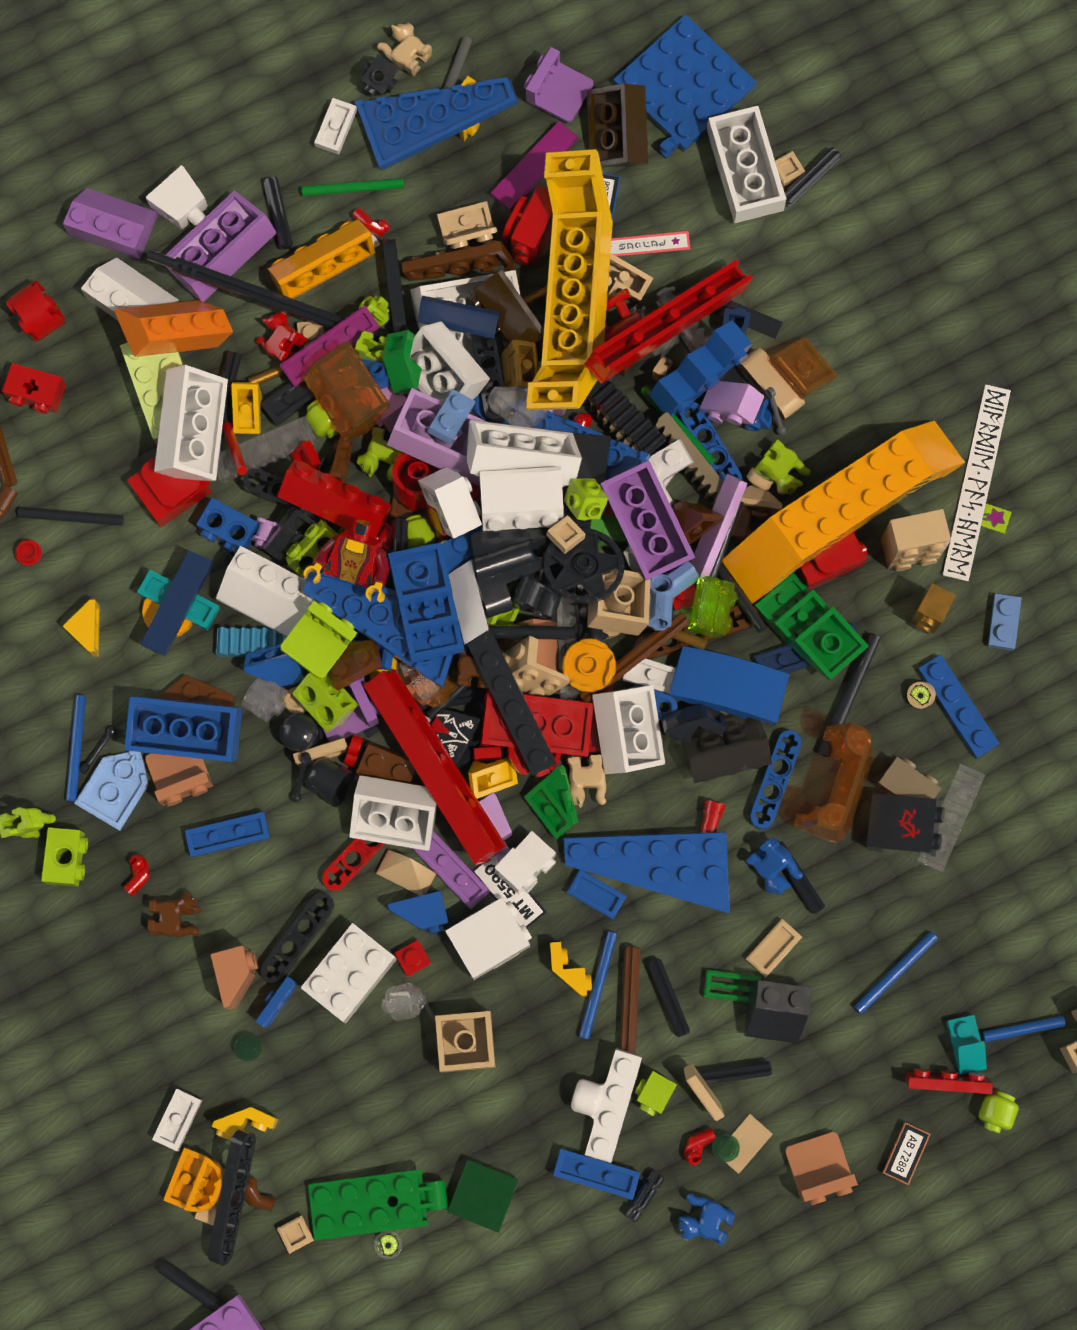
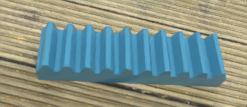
[216,627,286,657]

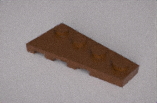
[402,241,516,281]

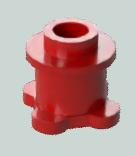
[376,522,393,553]

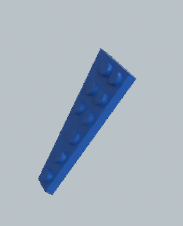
[355,77,519,170]
[303,569,461,689]

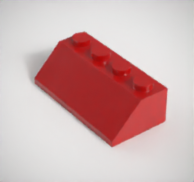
[277,460,391,538]

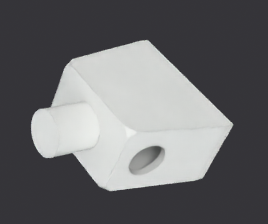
[146,165,208,229]

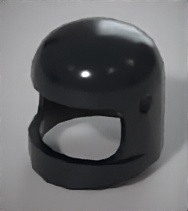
[280,714,324,753]
[305,758,353,807]

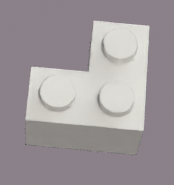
[418,467,482,538]
[495,831,556,895]

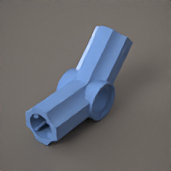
[648,561,699,631]

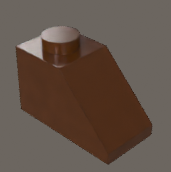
[672,501,723,544]

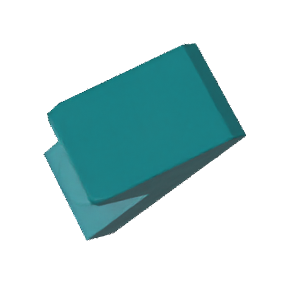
[946,1015,987,1075]

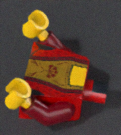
[304,520,390,603]

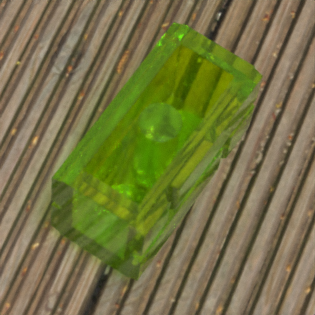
[688,576,737,638]

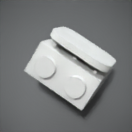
[446,898,532,980]

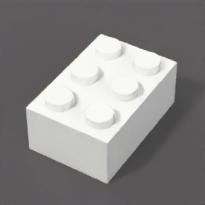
[301,923,397,1024]

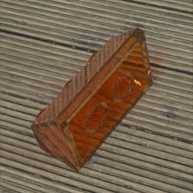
[303,341,390,441]

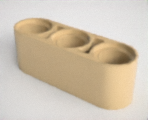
[738,347,805,420]

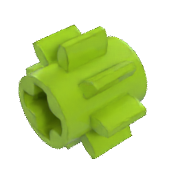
[359,296,391,327]

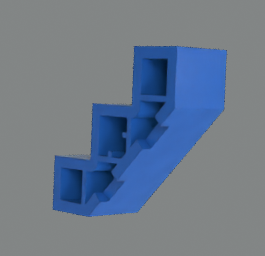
[649,320,752,417]

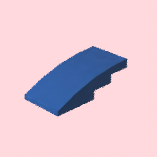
[388,543,465,663]
[668,646,789,726]

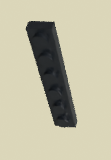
[460,623,557,776]

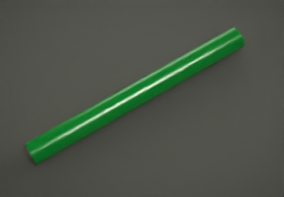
[302,178,405,197]
[640,385,716,466]

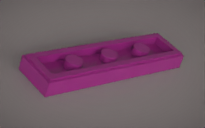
[491,121,578,212]
[280,306,380,387]

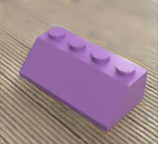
[166,190,276,302]
[600,460,695,581]

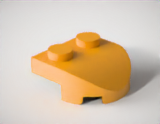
[163,1148,224,1213]

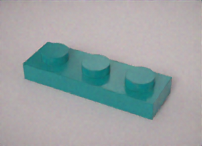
[137,570,220,631]

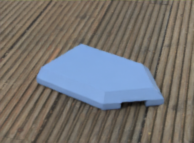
[74,751,148,831]

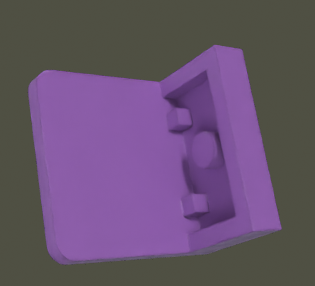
[524,47,593,123]
[323,677,380,742]

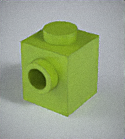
[635,1071,677,1116]

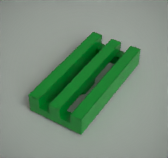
[703,970,761,1003]

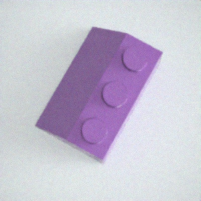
[63,188,159,260]

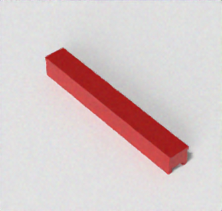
[584,259,753,384]
[363,670,506,865]

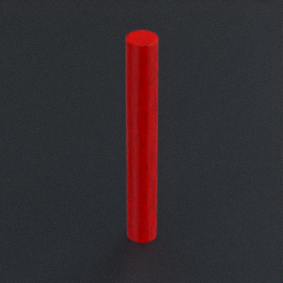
[222,422,247,475]

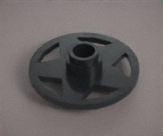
[544,528,625,604]

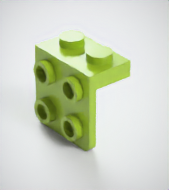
[280,601,357,679]

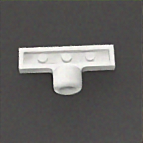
[602,439,694,514]
[571,1048,642,1163]

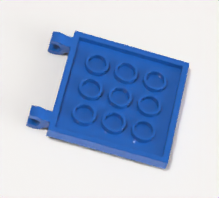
[613,15,757,159]

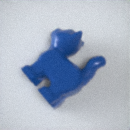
[746,837,803,894]
[678,1193,735,1246]

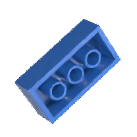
[124,695,243,762]

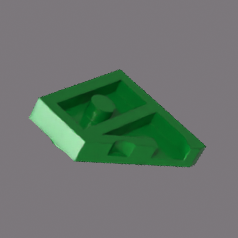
[524,765,579,839]

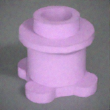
[251,517,279,550]

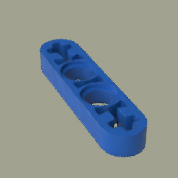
[680,402,742,482]
[750,730,802,830]

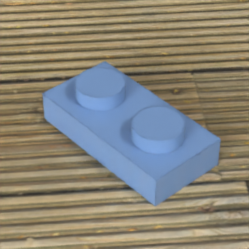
[428,389,476,445]
[987,593,1022,651]

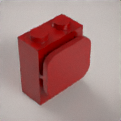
[503,185,553,267]
[127,456,212,527]
[797,530,868,589]

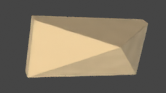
[741,484,782,515]
[376,849,436,896]

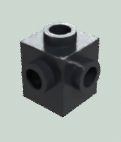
[360,54,399,96]

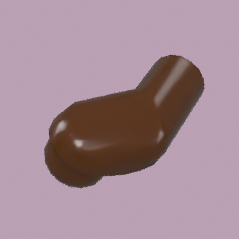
[245,1176,275,1211]

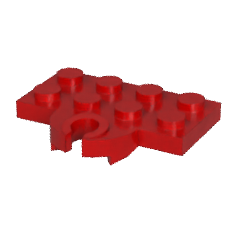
[480,690,594,777]

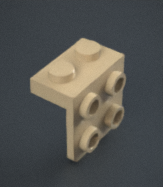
[437,201,497,249]
[504,636,569,697]

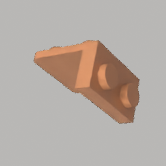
[145,753,213,807]
[785,1132,858,1205]

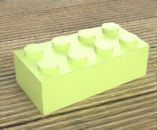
[120,343,183,445]

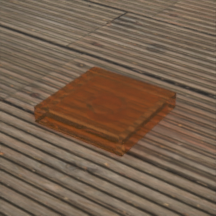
[768,337,838,400]

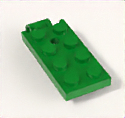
[308,1169,448,1241]

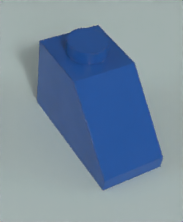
[243,644,307,687]
[388,891,449,935]

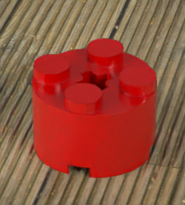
[6,280,66,342]
[392,452,441,511]

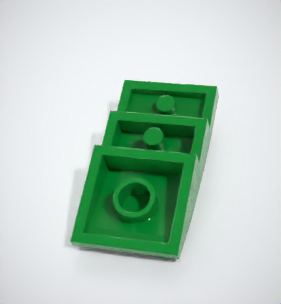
[754,573,869,681]

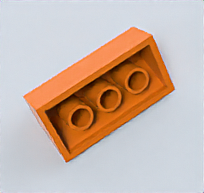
[114,300,233,357]

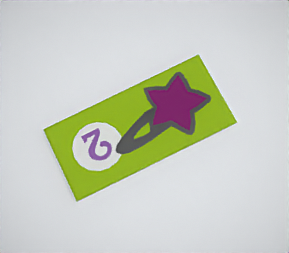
[981,504,1012,534]

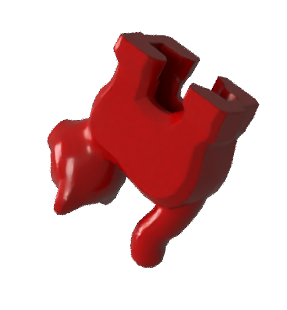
[256,311,308,362]

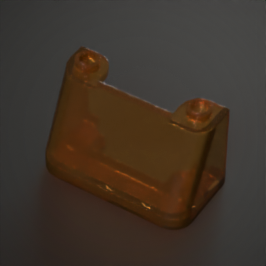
[793,722,874,842]

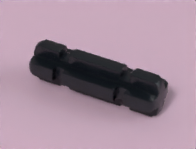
[625,1171,664,1222]

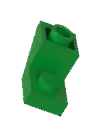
[383,330,422,395]

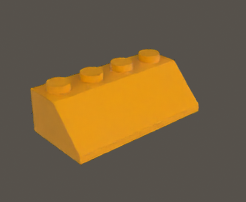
[268,219,375,299]

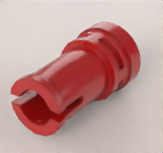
[700,800,726,832]

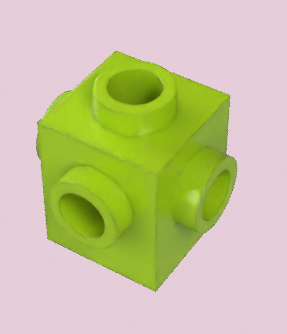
[564,479,608,521]

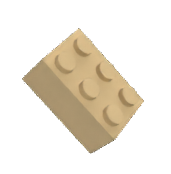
[881,509,951,571]

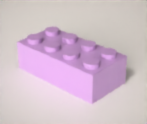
[387,388,487,486]

